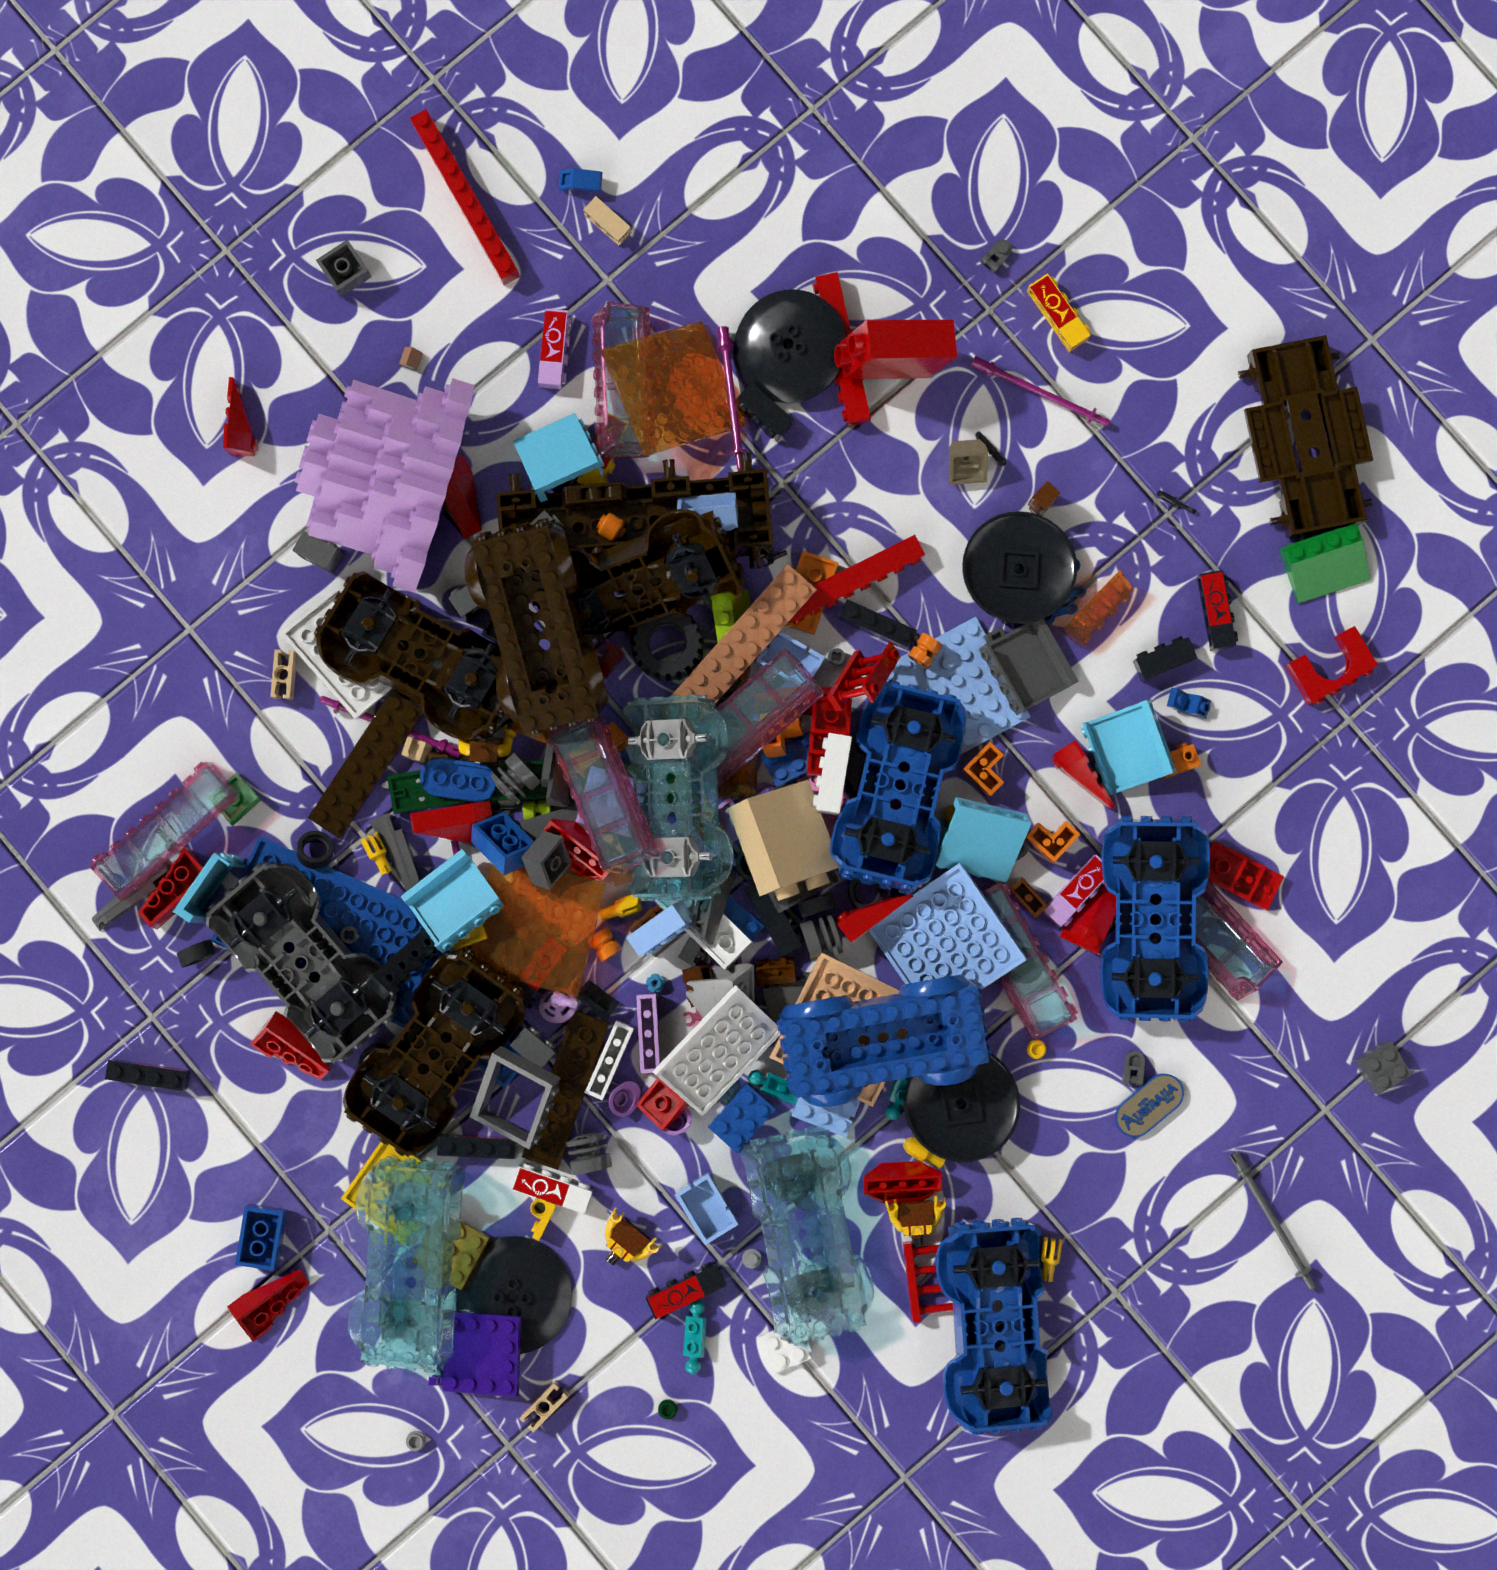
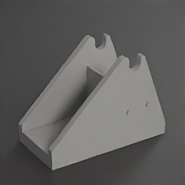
[686,963,754,1018]

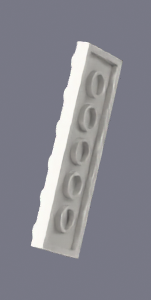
[645,877,753,970]

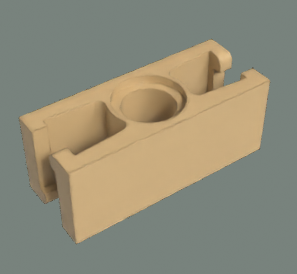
[583,196,632,246]
[271,649,297,700]
[401,736,433,764]
[519,1380,569,1432]

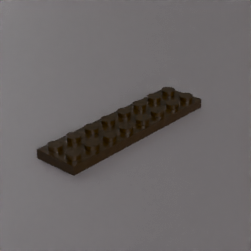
[308,690,423,839]
[522,1011,610,1170]

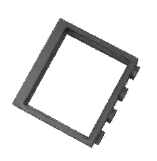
[470,1046,561,1149]

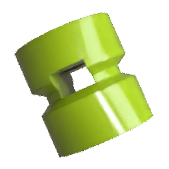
[522,799,552,820]

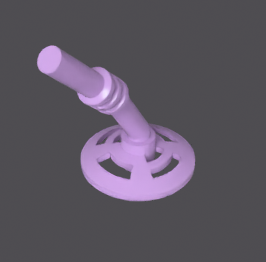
[539,987,578,1024]

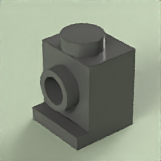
[678,937,704,967]

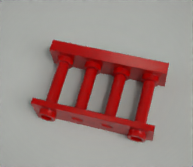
[827,642,900,711]
[902,1237,953,1323]

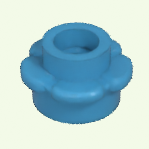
[646,974,665,993]

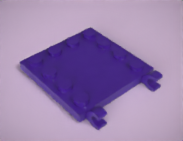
[428,1311,521,1397]

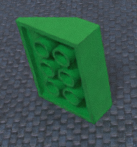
[1279,523,1370,604]

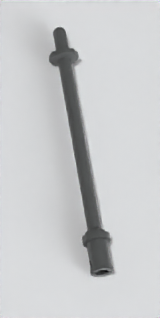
[1229,1151,1316,1290]

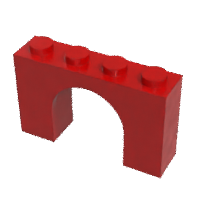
[1284,626,1378,705]

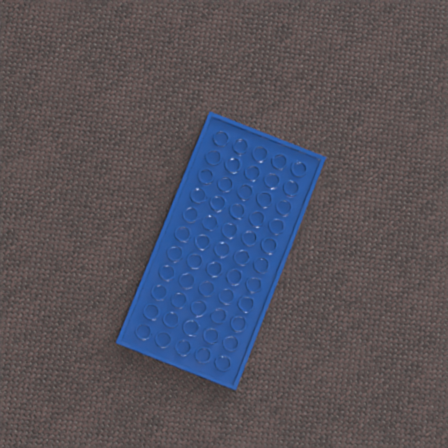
[212,836,461,1028]

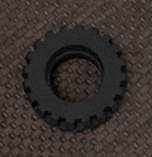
[631,613,704,682]

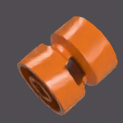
[908,633,943,669]
[587,926,622,962]

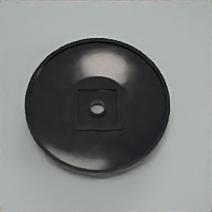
[734,289,846,403]
[962,511,1077,624]
[904,1053,1020,1163]
[455,1236,572,1354]

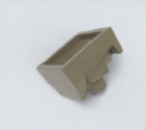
[948,439,988,485]

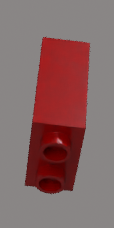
[834,319,958,379]

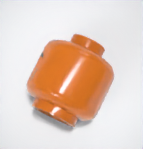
[596,513,627,542]

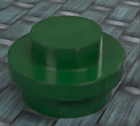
[658,1399,678,1419]

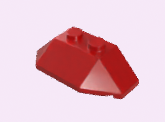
[541,819,614,881]
[863,1161,942,1203]

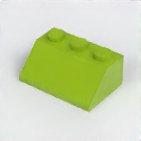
[711,589,750,642]

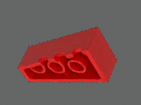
[138,847,205,930]

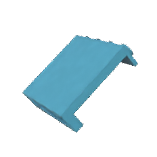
[513,413,604,503]
[1082,699,1177,795]
[935,797,1032,882]
[400,849,504,953]
[173,852,245,923]

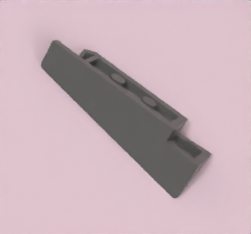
[541,724,569,807]
[371,813,422,891]
[92,854,170,931]
[691,858,737,945]

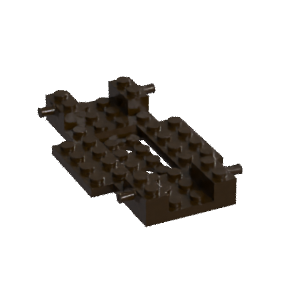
[1238,335,1373,539]

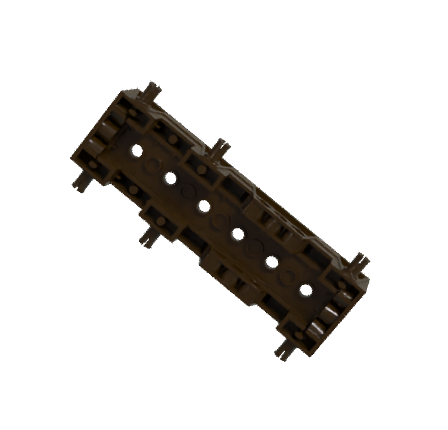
[496,452,773,569]

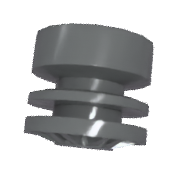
[490,753,541,805]
[800,914,843,962]
[566,1133,612,1175]

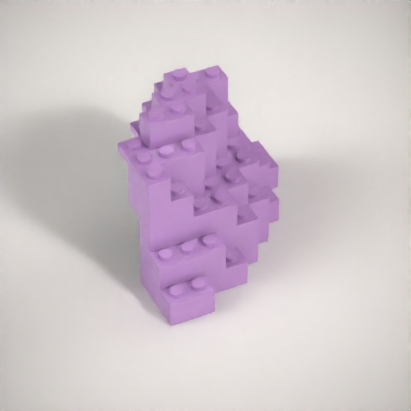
[295,378,475,593]

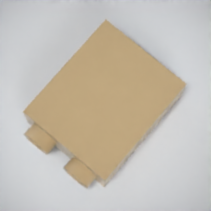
[727,780,839,901]

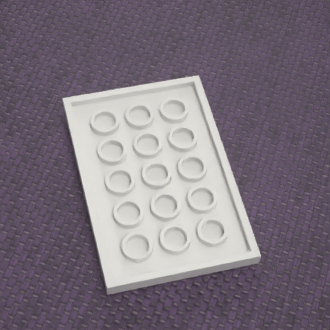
[280,585,393,720]
[652,985,780,1116]

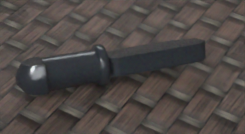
[975,431,1007,466]
[1157,490,1197,514]

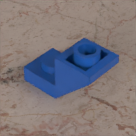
[558,168,603,193]
[1167,688,1211,719]

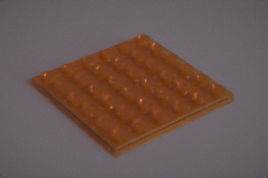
[601,321,746,457]
[471,864,606,997]

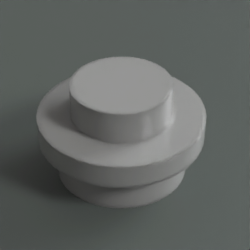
[742,1249,761,1269]
[406,1431,426,1451]

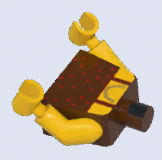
[458,724,516,762]
[885,1196,946,1246]
[605,1207,662,1266]

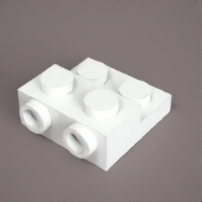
[759,1320,812,1374]

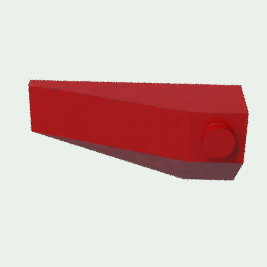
[223,377,258,456]
[444,455,482,539]
[1051,740,1115,809]
[410,801,493,844]
[1059,884,1116,954]
[836,893,913,943]
[250,1011,331,1080]
[227,1269,310,1342]

